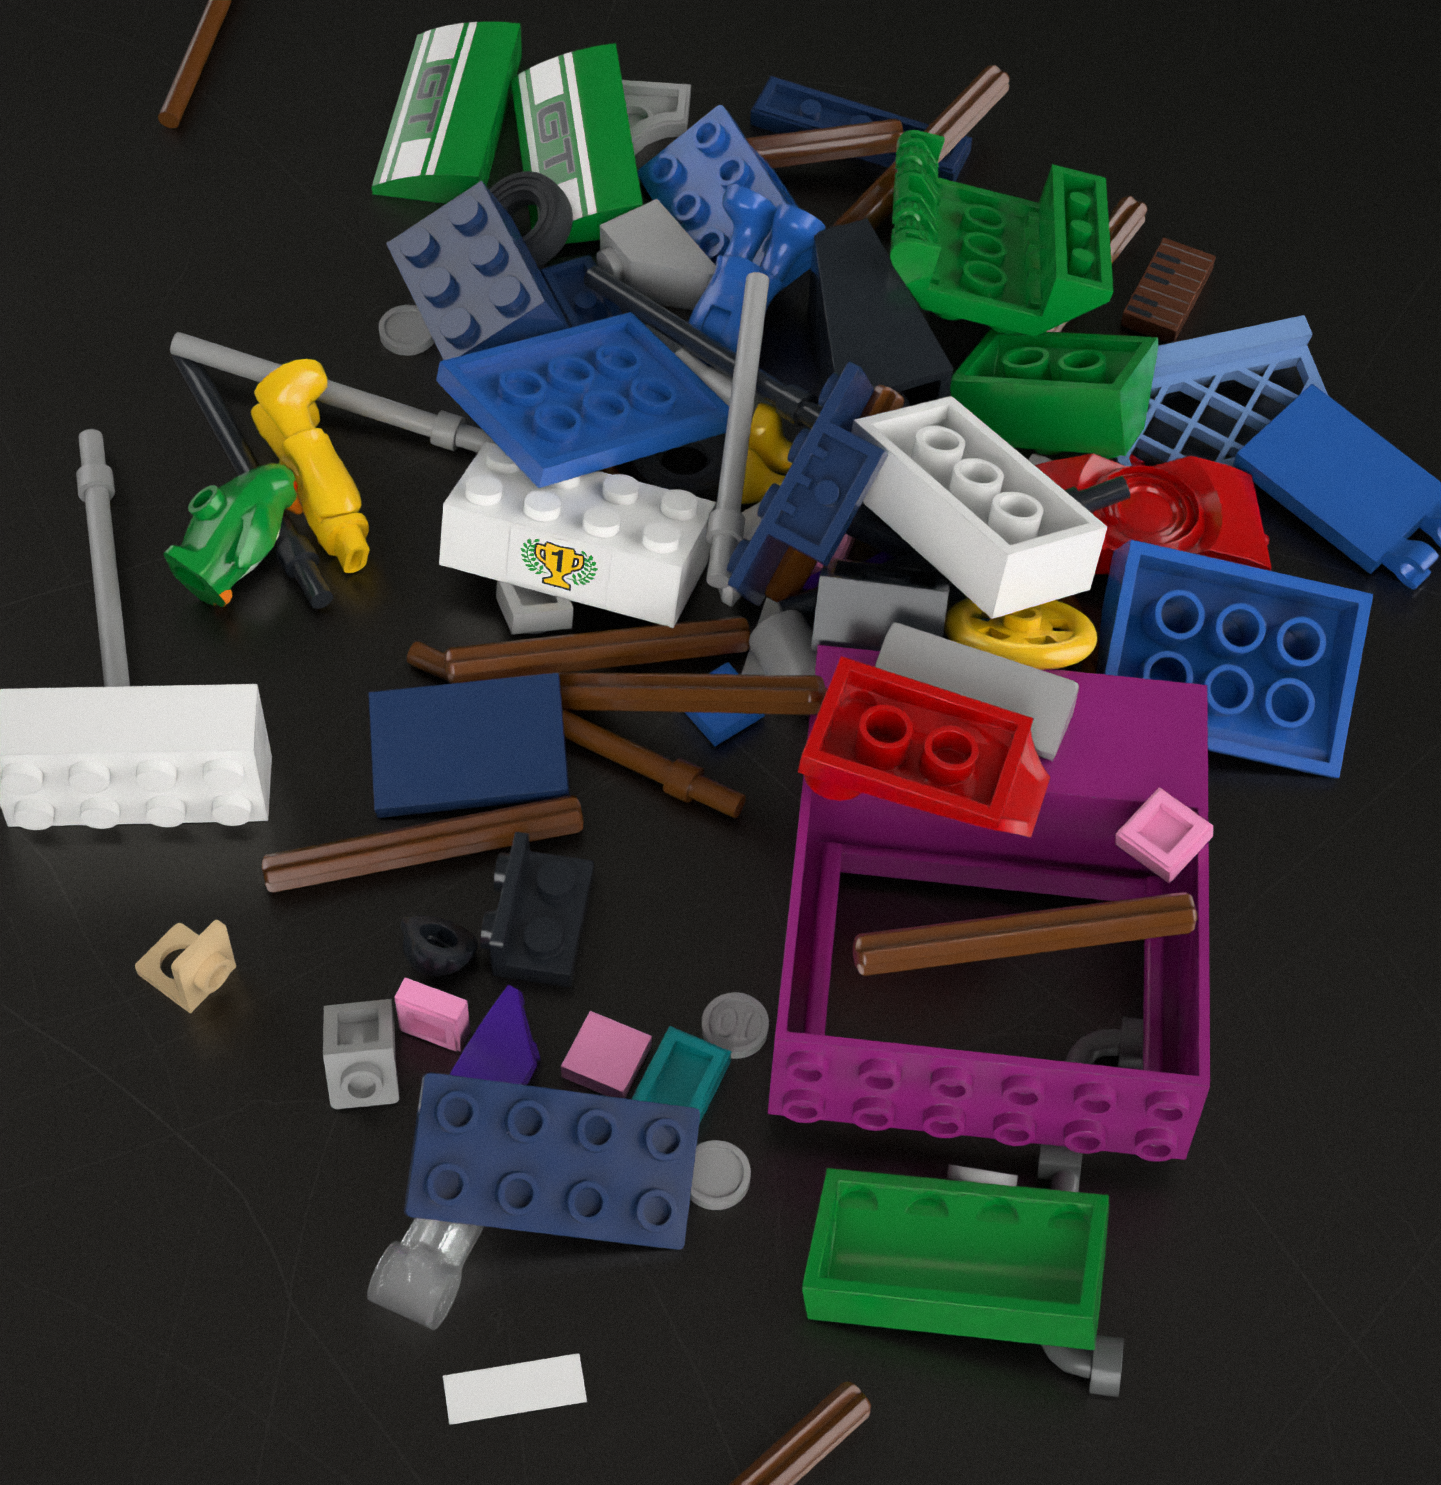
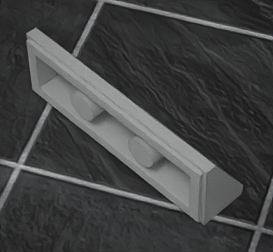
[875,623,1079,761]

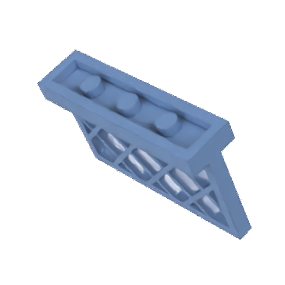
[1112,315,1328,468]

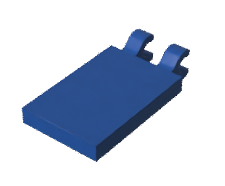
[1233,384,1441,590]

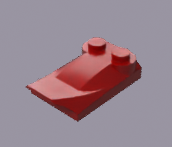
[798,656,1050,838]

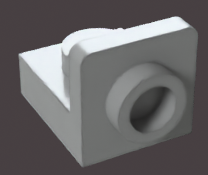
[323,999,399,1109]

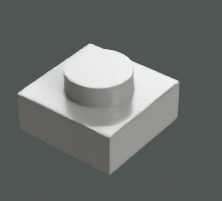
[496,580,574,635]

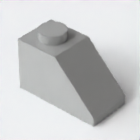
[596,199,716,311]

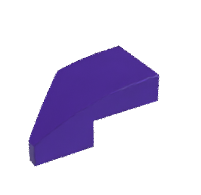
[449,985,541,1085]

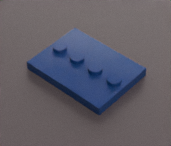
[436,312,729,488]

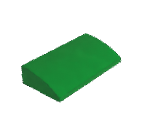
[802,1168,1109,1350]

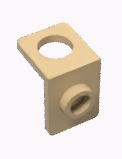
[135,920,236,1014]

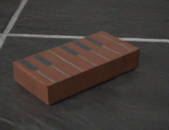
[1121,238,1216,343]

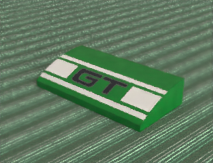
[372,22,522,204]
[511,43,643,244]

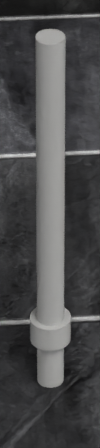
[706,272,769,588]
[170,332,496,453]
[76,429,130,687]

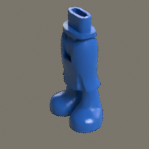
[681,184,826,367]

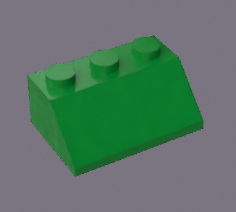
[950,329,1158,459]

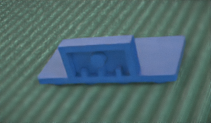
[637,105,812,291]

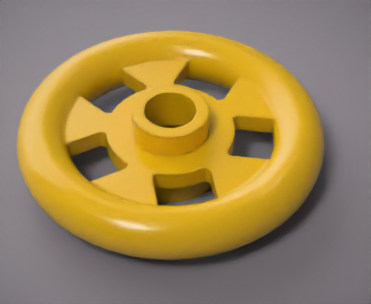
[944,598,1097,670]

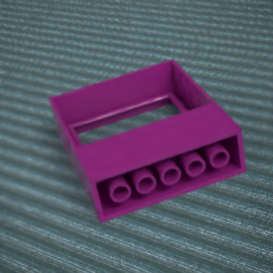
[768,645,1210,1161]

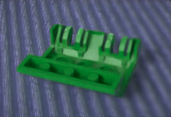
[890,130,1114,337]

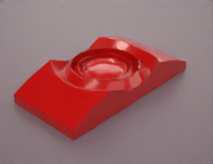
[1035,453,1272,574]

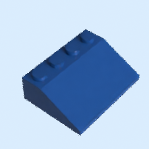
[1096,540,1373,779]

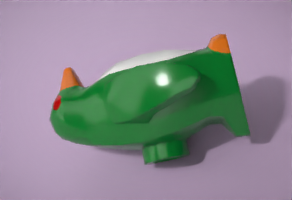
[163,463,303,607]

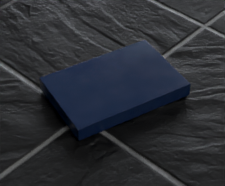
[369,673,570,818]

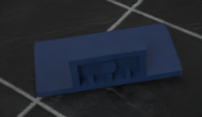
[727,361,888,607]
[404,1073,700,1250]

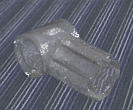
[367,1218,484,1330]

